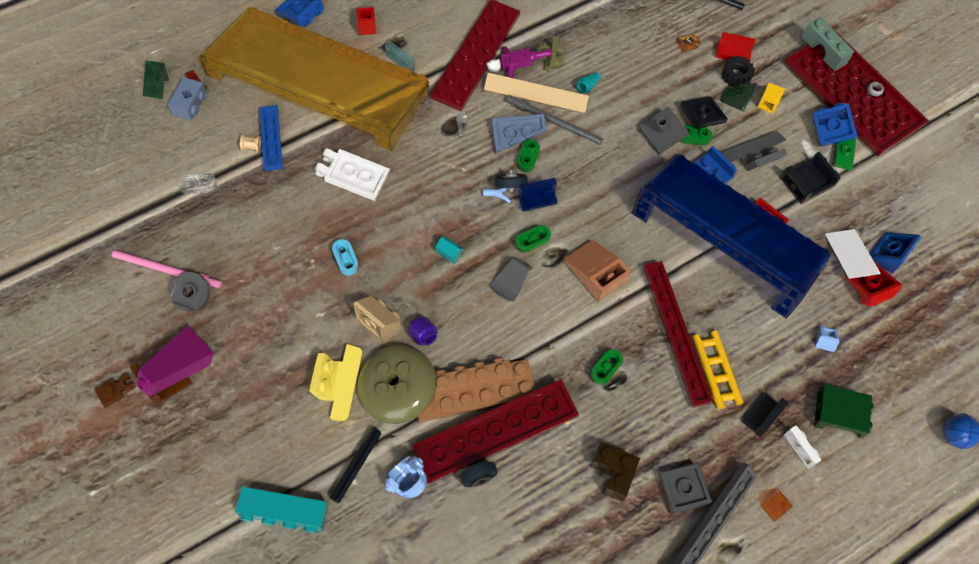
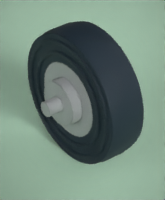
[495,170,528,192]

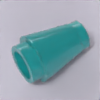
[576,72,601,94]

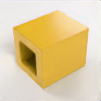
[757,82,785,114]

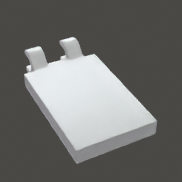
[315,148,390,201]

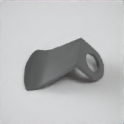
[489,258,532,302]

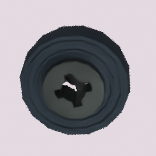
[460,461,498,487]

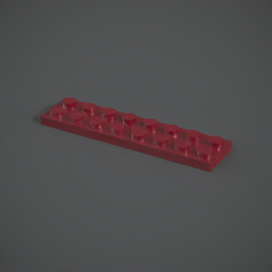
[430,0,520,111]
[412,379,579,484]

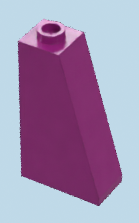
[136,326,214,397]

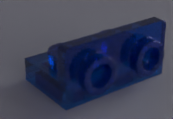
[518,178,558,212]

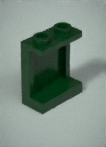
[814,384,874,438]

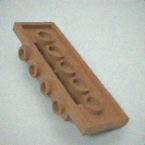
[418,358,536,423]

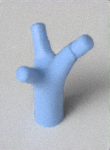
[483,188,511,203]

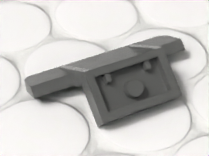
[722,132,787,171]

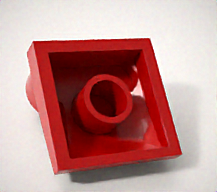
[845,263,902,306]

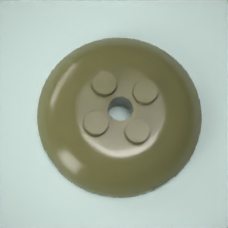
[357,345,437,424]

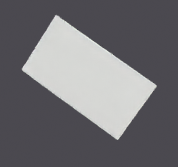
[825,229,881,279]

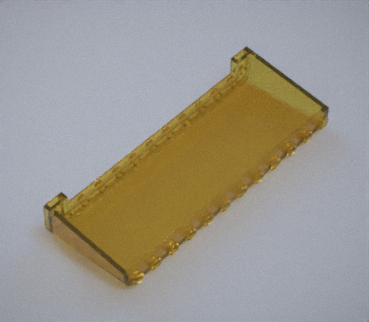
[199,7,429,152]

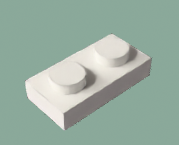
[784,425,821,469]

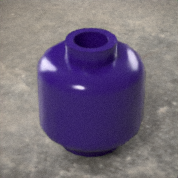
[408,317,438,346]

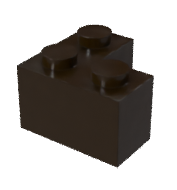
[591,442,640,502]

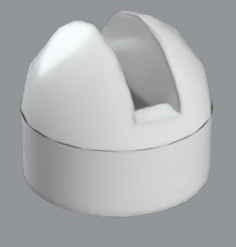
[486,58,501,72]

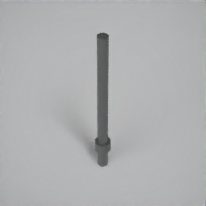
[506,95,603,145]

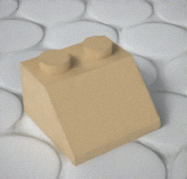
[354,296,401,344]

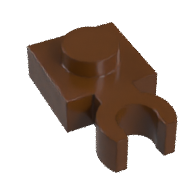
[94,374,136,408]

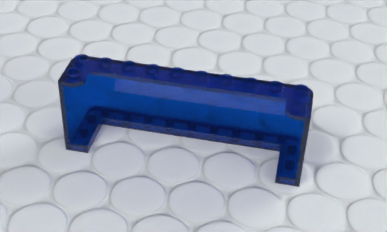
[631,154,831,319]

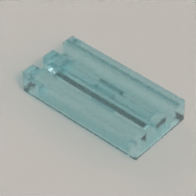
[385,41,415,74]

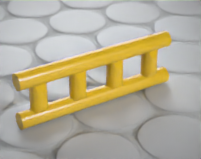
[692,330,744,410]

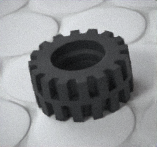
[721,56,755,88]

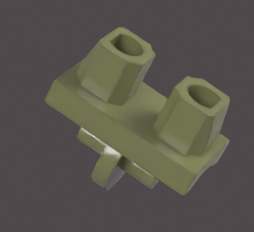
[536,36,564,71]

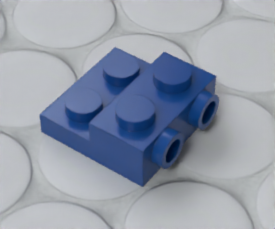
[275,0,324,28]
[813,103,857,147]

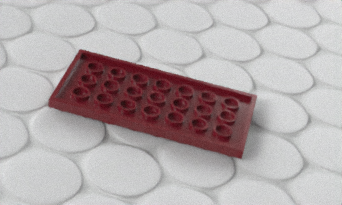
[784,30,929,157]

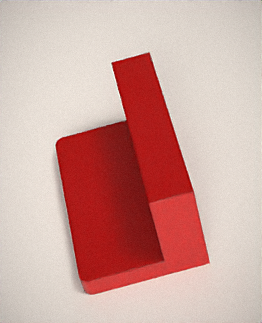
[716,32,756,60]

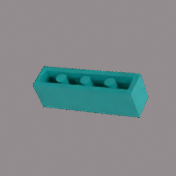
[235,487,329,534]

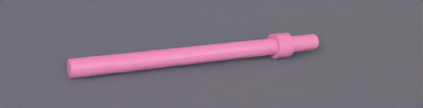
[112,250,223,289]

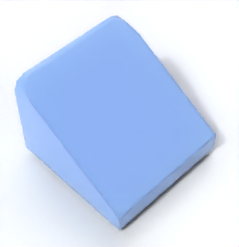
[816,326,840,352]

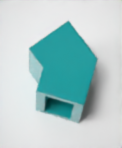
[436,236,464,264]

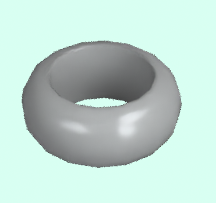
[867,82,884,96]

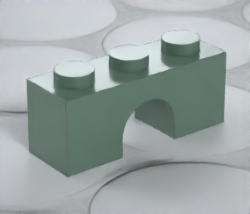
[801,17,854,71]

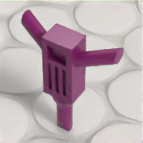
[501,46,552,78]

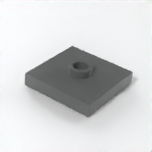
[658,463,712,514]

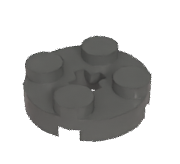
[169,272,210,311]

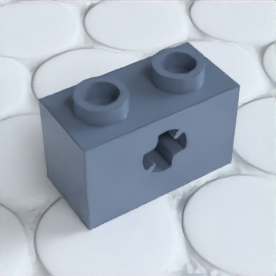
[168,77,207,121]

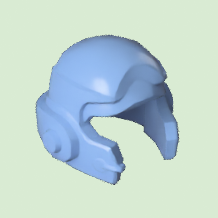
[385,456,427,498]

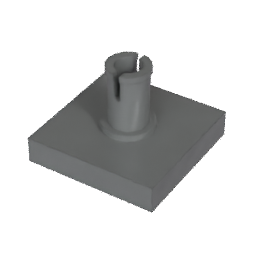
[639,106,689,155]

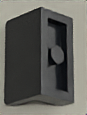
[741,393,789,437]

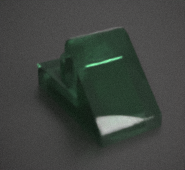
[143,60,169,99]

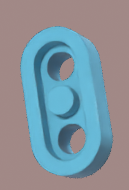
[332,239,358,276]

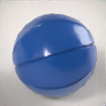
[943,413,979,449]

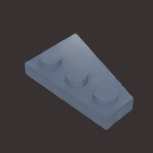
[491,114,546,153]

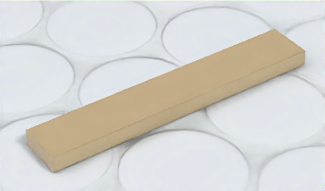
[484,73,589,114]

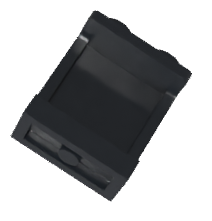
[780,152,841,204]

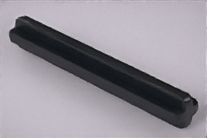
[330,427,381,503]

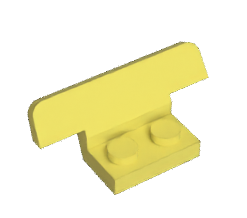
[309,344,362,421]

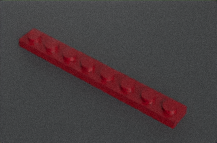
[643,261,713,408]

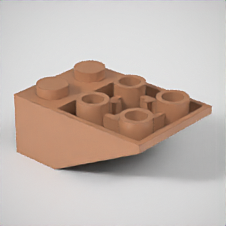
[563,240,632,302]

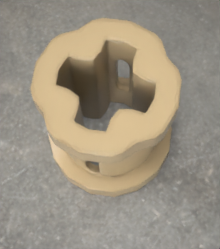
[240,134,262,152]

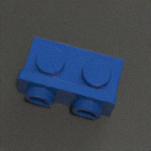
[693,146,737,190]

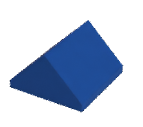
[870,232,921,274]

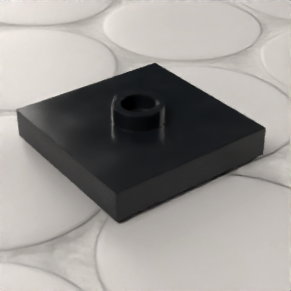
[680,96,728,129]

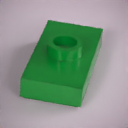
[833,139,856,171]

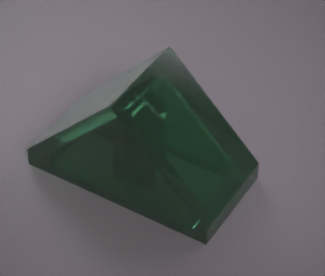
[720,83,757,112]

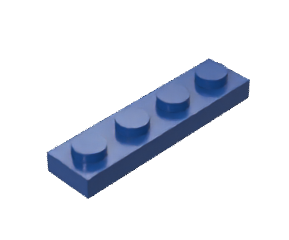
[259,105,283,171]

